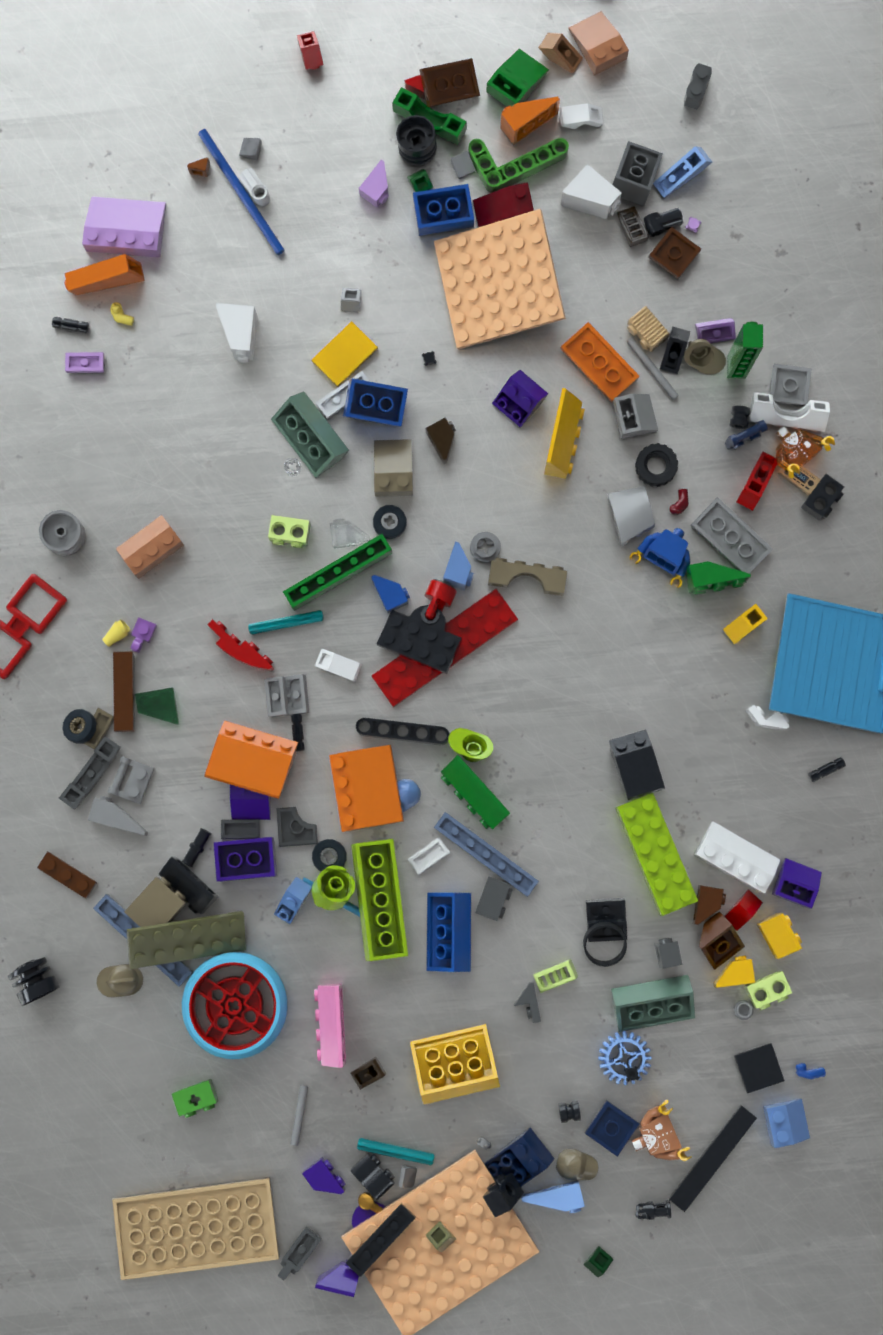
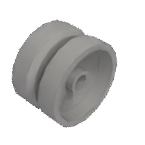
[39,510,86,556]

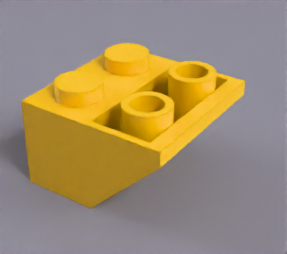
[757,913,802,959]

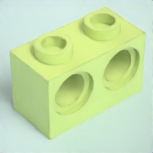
[268,515,310,548]
[744,970,792,1010]

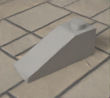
[88,796,148,836]

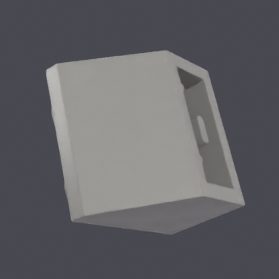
[612,394,658,439]

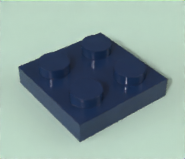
[585,1100,639,1157]

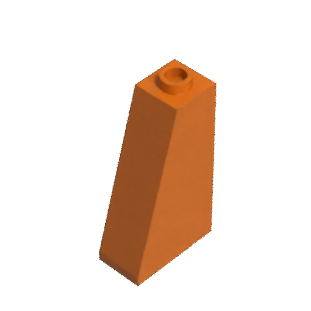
[64,254,145,295]

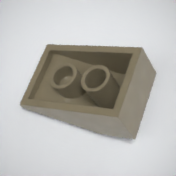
[374,439,413,497]

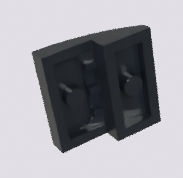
[586,898,627,942]

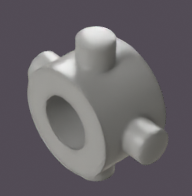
[477,1137,491,1150]

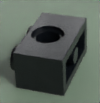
[483,1173,524,1217]

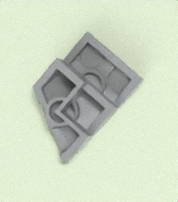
[608,486,655,546]

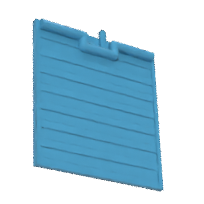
[769,593,883,734]

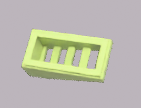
[533,959,578,993]

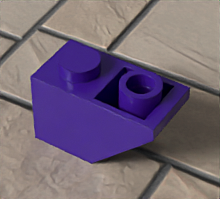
[302,1157,346,1194]

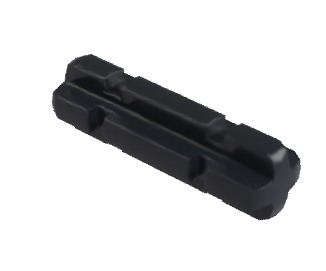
[52,317,89,333]
[291,714,305,751]
[809,757,846,782]

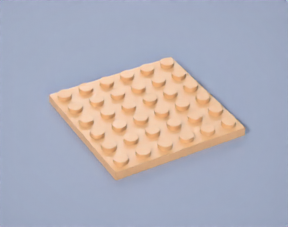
[434,209,566,349]

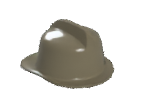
[684,339,726,375]
[96,964,143,997]

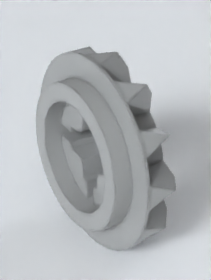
[470,532,501,562]

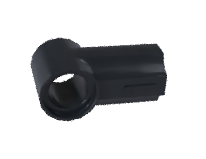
[643,208,684,237]

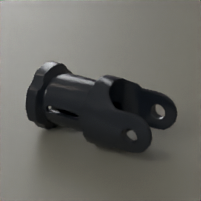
[635,1200,671,1220]

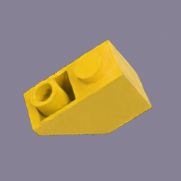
[722,604,768,644]

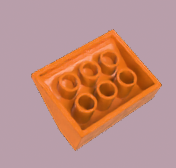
[204,720,298,799]
[329,745,404,832]

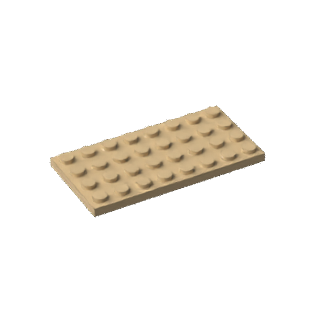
[112,1178,279,1280]

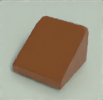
[187,157,210,177]

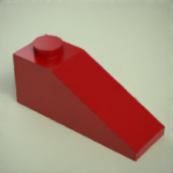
[736,451,779,511]

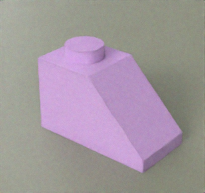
[359,160,389,207]

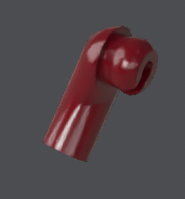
[670,489,689,515]

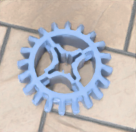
[598,1031,652,1085]

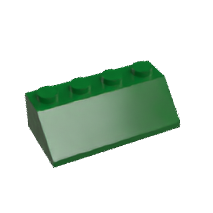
[440,755,510,830]

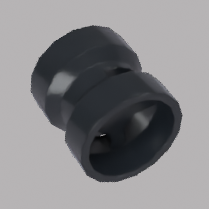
[730,406,750,429]
[558,1101,581,1123]

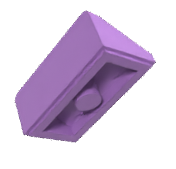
[695,318,736,344]

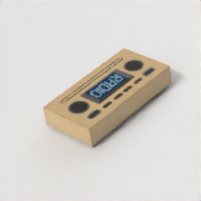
[778,458,821,496]

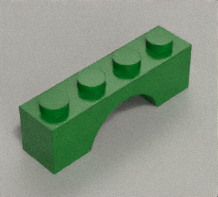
[392,87,467,145]

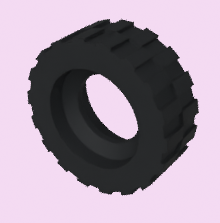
[635,443,678,487]

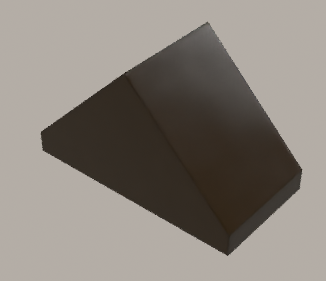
[350,1057,386,1090]

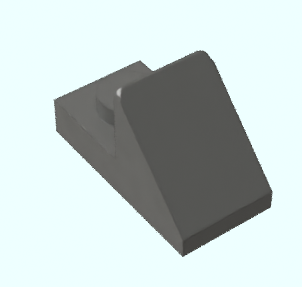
[514,982,541,1023]

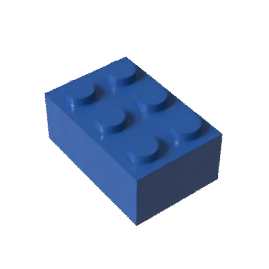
[413,184,474,236]
[343,378,408,427]

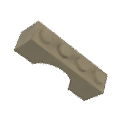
[488,558,567,596]

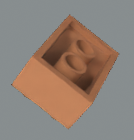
[569,11,629,76]

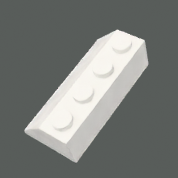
[694,821,780,894]

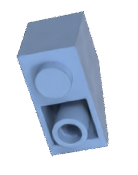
[274,877,312,924]

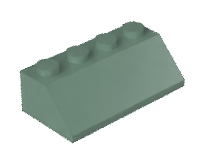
[271,391,349,478]
[611,975,695,1032]

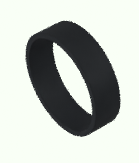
[583,922,627,967]

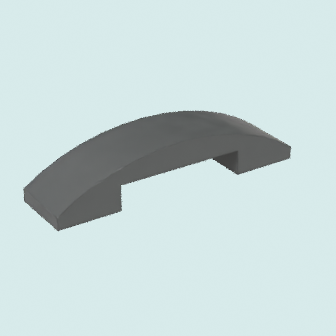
[59,736,121,810]

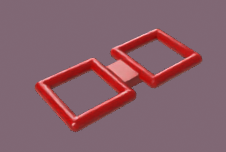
[0,574,67,679]

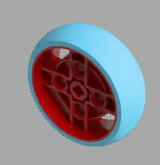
[182,952,287,1059]

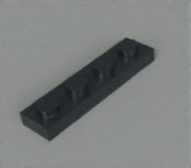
[346,1203,416,1277]

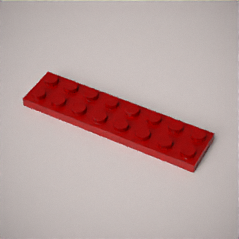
[371,589,518,707]

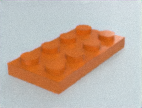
[560,322,640,403]

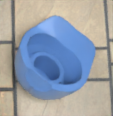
[397,779,421,813]

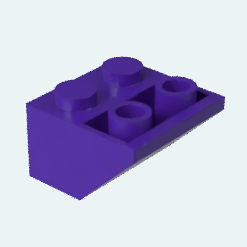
[492,370,549,427]
[772,858,822,909]

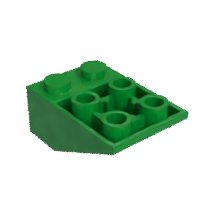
[486,48,549,107]
[685,561,751,595]

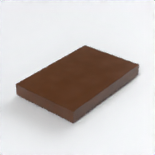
[419,58,480,107]

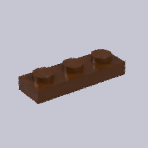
[37,851,97,899]

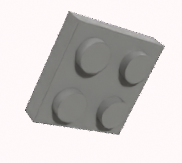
[770,363,812,407]

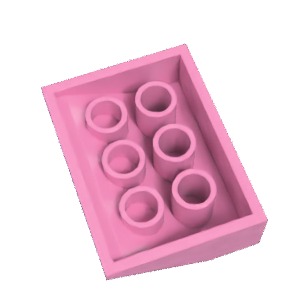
[314,984,346,1068]

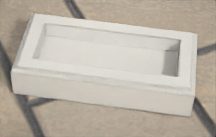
[408,837,450,875]

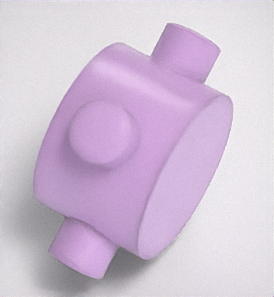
[685,217,701,233]

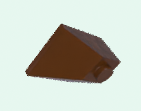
[699,911,745,970]

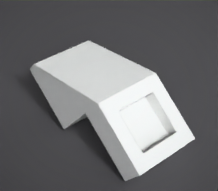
[559,103,603,130]
[315,649,362,682]
[746,705,790,730]

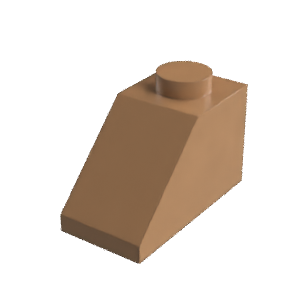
[538,33,583,73]

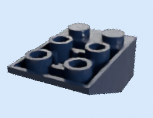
[484,1128,555,1187]

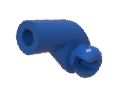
[796,1063,826,1080]

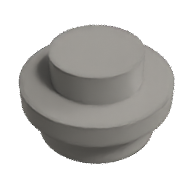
[734,1000,754,1020]

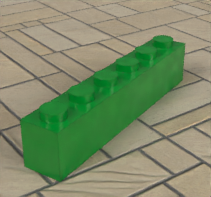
[727,321,763,379]
[283,534,393,611]

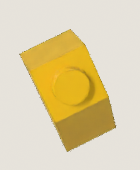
[713,955,755,988]

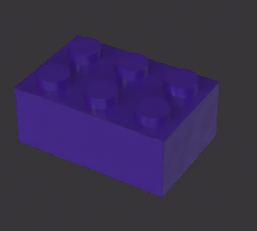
[213,837,277,882]

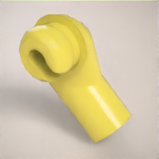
[110,302,134,326]

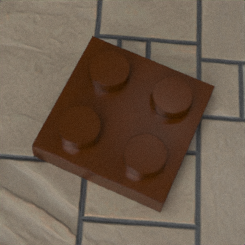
[648,227,701,279]

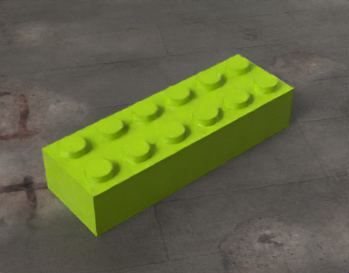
[615,793,698,916]
[351,839,408,961]

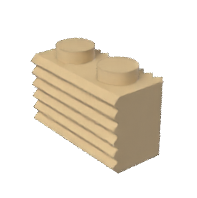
[627,306,670,352]

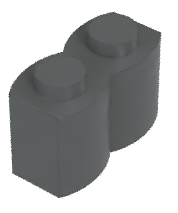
[684,63,712,110]

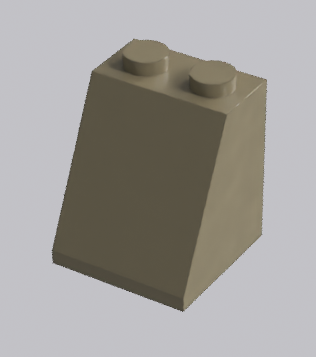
[124,877,187,927]

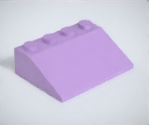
[82,197,166,257]

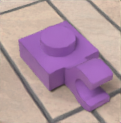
[130,617,157,653]

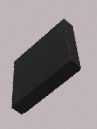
[734,1043,785,1094]

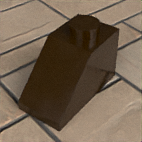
[425,417,456,464]

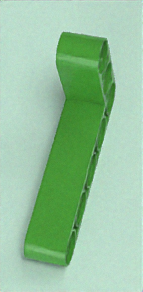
[468,138,569,193]

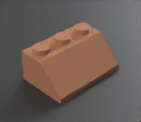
[116,515,184,579]

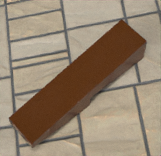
[113,651,135,732]

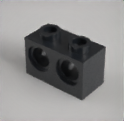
[801,474,845,520]

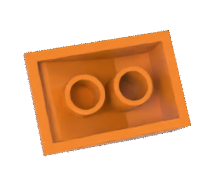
[500,96,560,146]

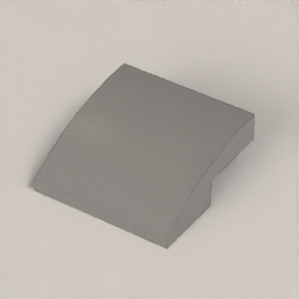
[264,674,309,717]

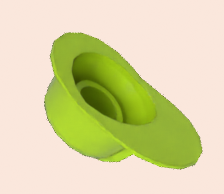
[448,728,493,762]

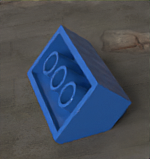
[427,893,471,972]

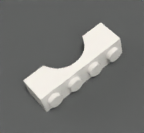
[749,392,830,432]

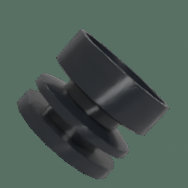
[396,115,437,166]
[8,957,59,1006]

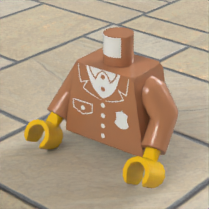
[631,1100,692,1161]

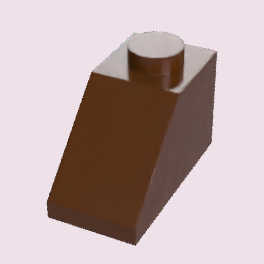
[692,885,726,925]

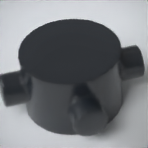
[422,351,437,366]
[624,1066,640,1082]

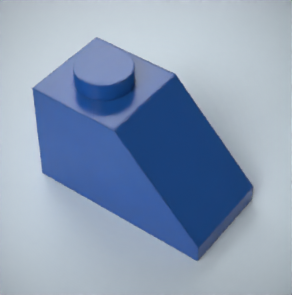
[371,575,410,613]

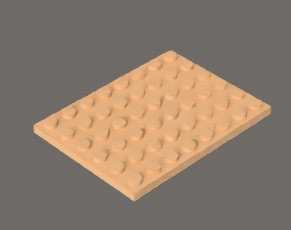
[341,1150,539,1335]

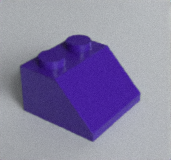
[230,785,271,820]

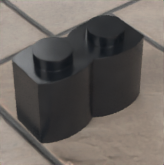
[350,1153,395,1200]

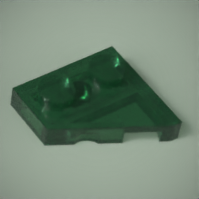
[135,687,179,725]

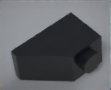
[660,326,690,374]

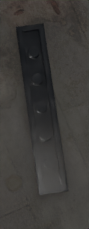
[669,1105,757,1212]

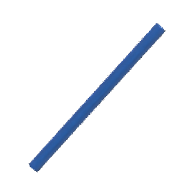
[198,129,285,255]

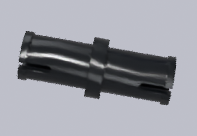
[182,828,212,867]

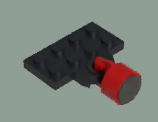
[377,579,462,674]

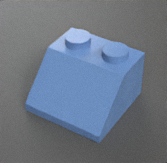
[443,541,474,591]
[763,1099,810,1148]

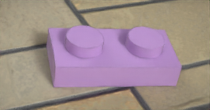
[65,352,104,373]

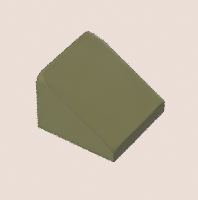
[426,1222,456,1252]

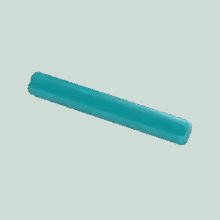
[248,610,324,634]
[357,1138,434,1165]

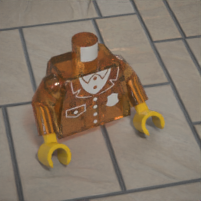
[776,426,835,478]

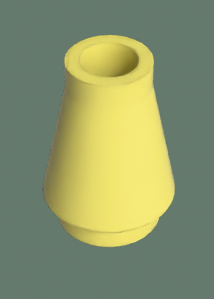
[102,619,131,647]

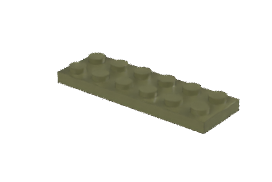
[127,911,246,969]

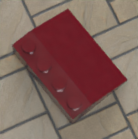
[473,182,534,227]

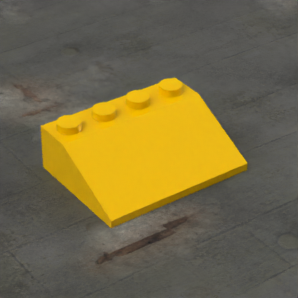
[544,388,585,479]
[410,1024,500,1105]

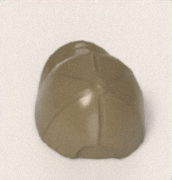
[556,1149,599,1180]

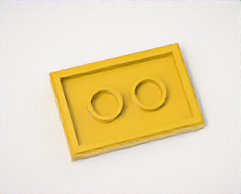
[311,321,378,387]

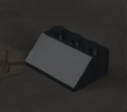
[159,856,219,914]

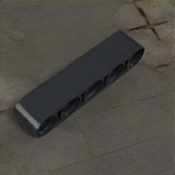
[356,718,450,745]

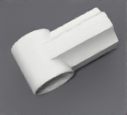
[238,168,270,207]

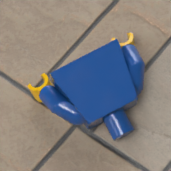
[630,528,690,588]

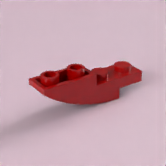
[207,619,274,672]

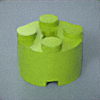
[311,865,355,911]

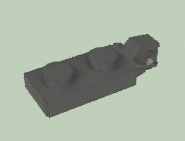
[278,1226,322,1281]

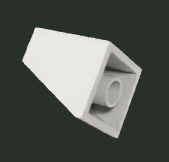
[561,164,622,219]
[216,303,258,363]

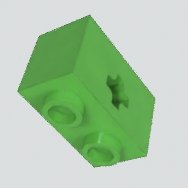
[172,1079,218,1118]

